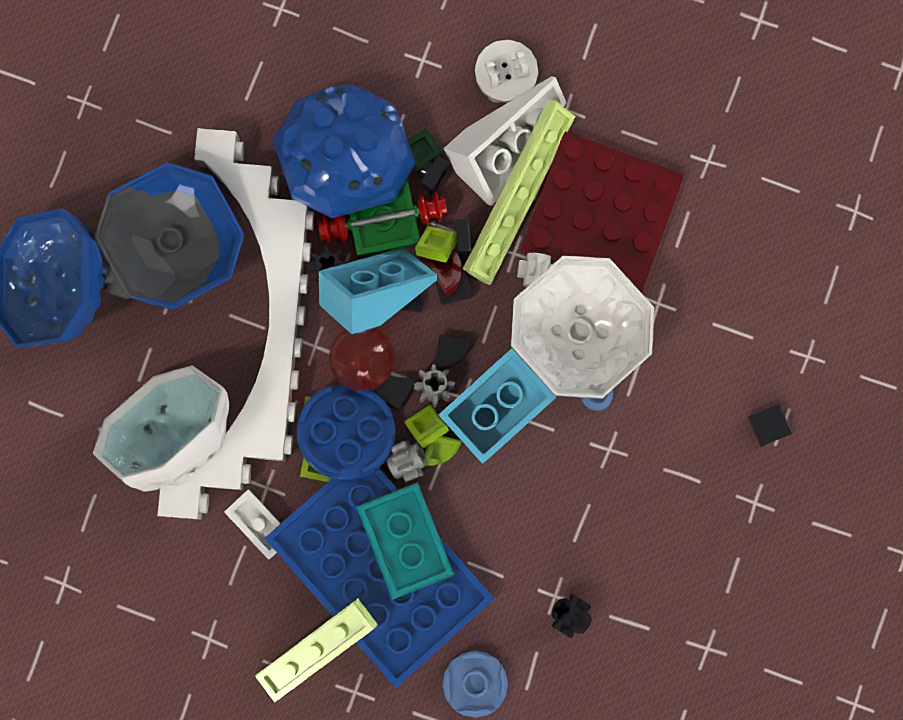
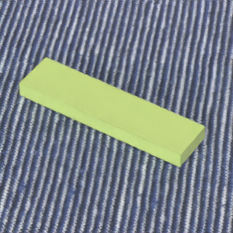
[255,599,378,702]

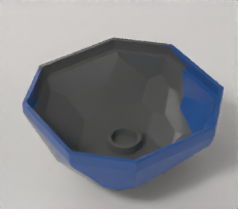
[95,162,244,310]

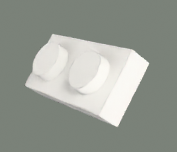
[224,489,281,560]

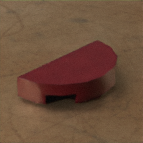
[414,246,463,297]

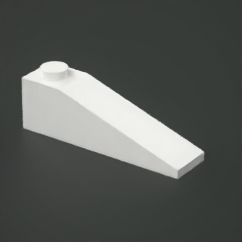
[443,76,567,206]

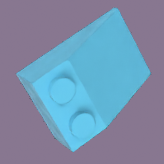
[319,248,437,334]
[439,349,557,464]

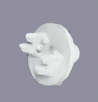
[475,40,538,103]

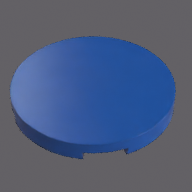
[297,385,395,481]

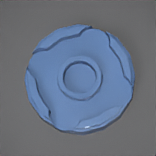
[442,650,508,718]

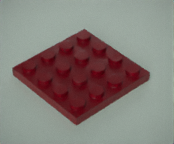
[520,131,684,293]

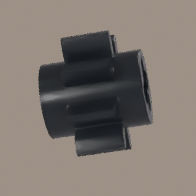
[308,246,348,285]
[551,594,592,638]

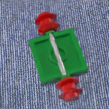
[318,181,448,257]

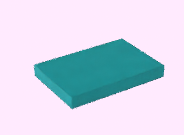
[356,482,454,600]

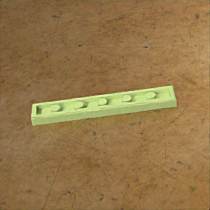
[463,99,576,285]

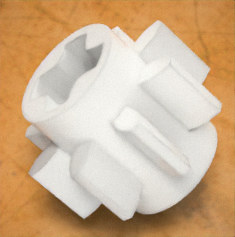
[517,253,553,287]

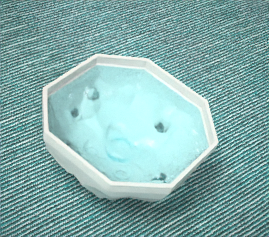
[93,365,229,492]

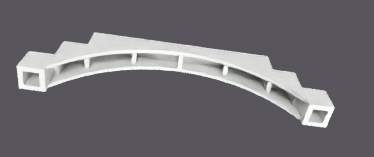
[157,128,315,520]

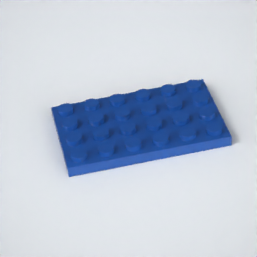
[265,469,495,688]

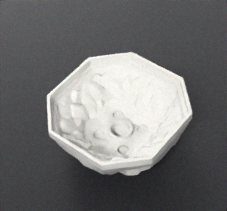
[511,256,654,399]

